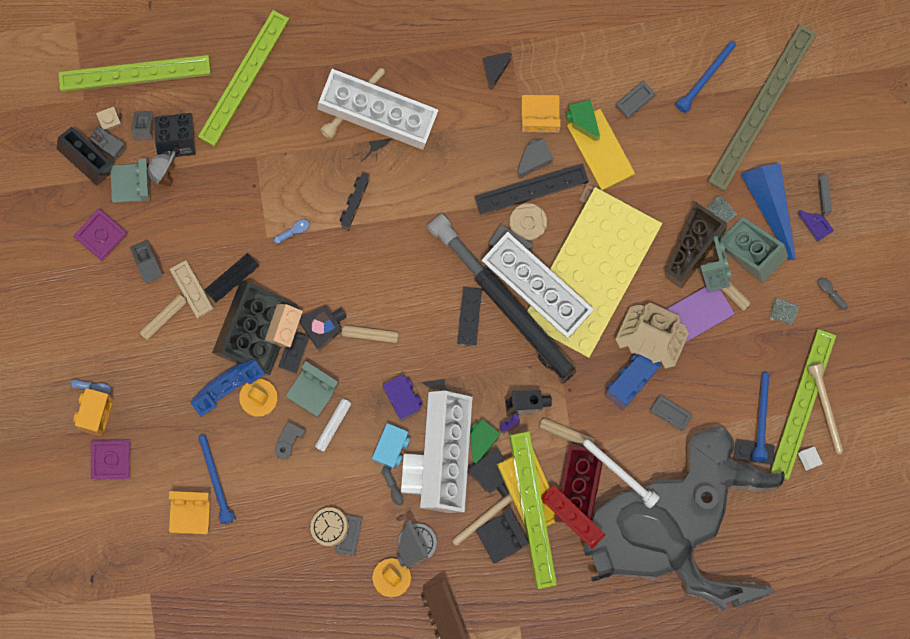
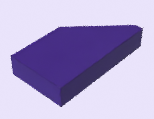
[797,211,834,242]
[500,414,520,435]

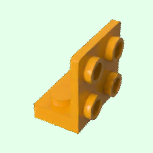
[522,95,560,133]
[169,491,211,534]

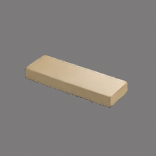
[169,260,214,319]

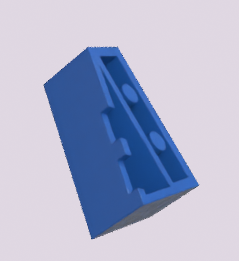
[606,354,661,411]

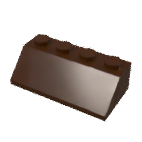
[421,581,467,639]

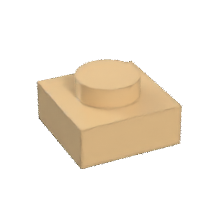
[96,106,121,131]

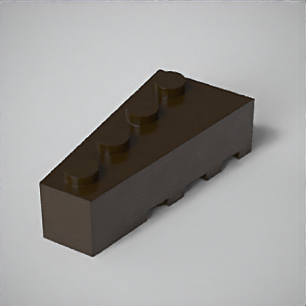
[666,202,727,289]

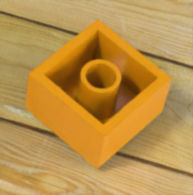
[73,388,113,437]

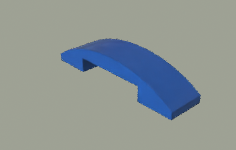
[190,359,265,417]

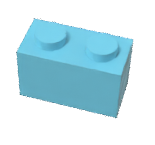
[372,423,411,470]

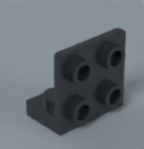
[154,113,196,157]
[476,509,529,564]

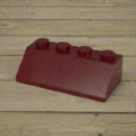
[554,445,605,526]

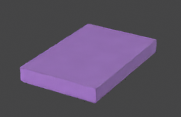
[666,287,735,343]

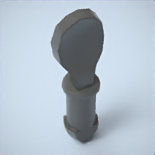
[818,278,848,310]
[381,467,403,505]

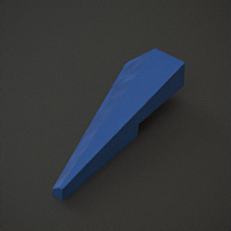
[741,163,796,261]

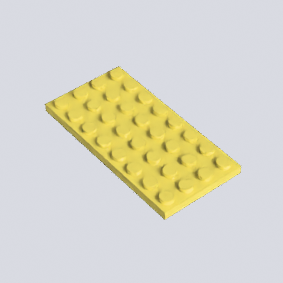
[527,187,662,358]

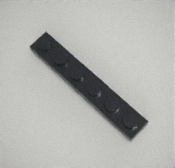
[474,164,589,216]

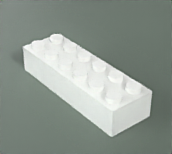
[317,69,438,150]
[482,232,594,339]
[420,391,472,513]

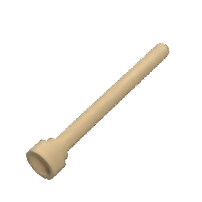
[320,68,385,140]
[807,363,843,454]
[452,494,512,545]

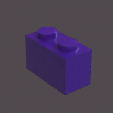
[383,375,423,421]

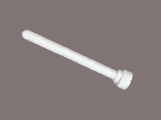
[583,440,660,508]

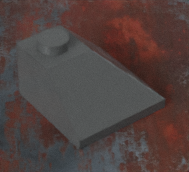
[397,520,428,570]

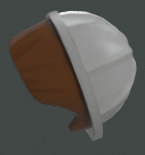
[148,150,175,187]

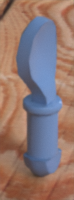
[273,219,310,244]
[70,379,111,394]

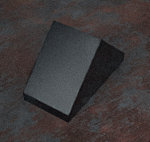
[483,52,512,90]

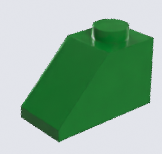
[566,100,600,141]
[470,419,501,465]

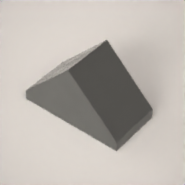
[131,111,154,141]

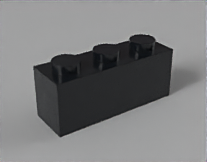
[56,127,112,186]

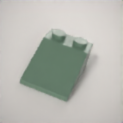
[719,216,788,283]

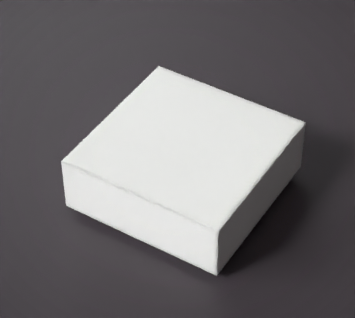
[798,446,823,471]

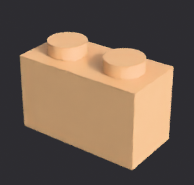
[265,304,303,347]

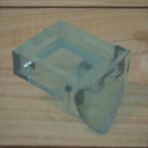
[707,196,737,223]
[770,298,799,325]

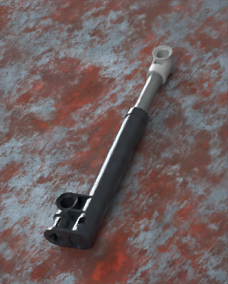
[426,213,576,384]

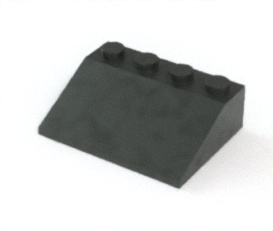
[212,282,297,375]

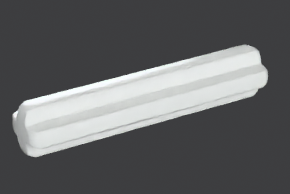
[315,399,351,452]

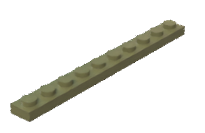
[708,25,816,192]

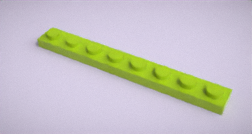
[198,10,290,147]
[59,55,211,92]
[770,329,836,480]
[509,431,557,589]

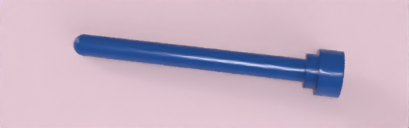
[675,41,736,114]
[752,372,769,462]
[199,434,236,525]

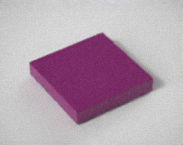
[73,209,128,262]
[91,440,131,480]

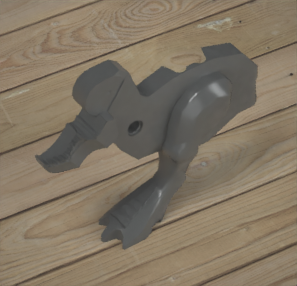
[583,427,785,612]

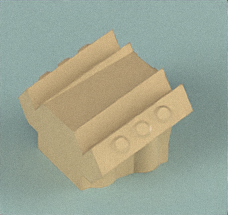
[616,302,689,369]

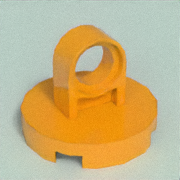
[239,379,278,417]
[372,558,411,598]

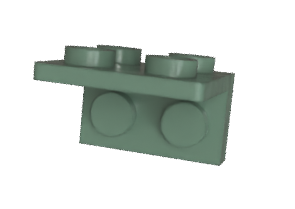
[111,158,150,203]
[701,236,732,292]
[286,361,339,417]

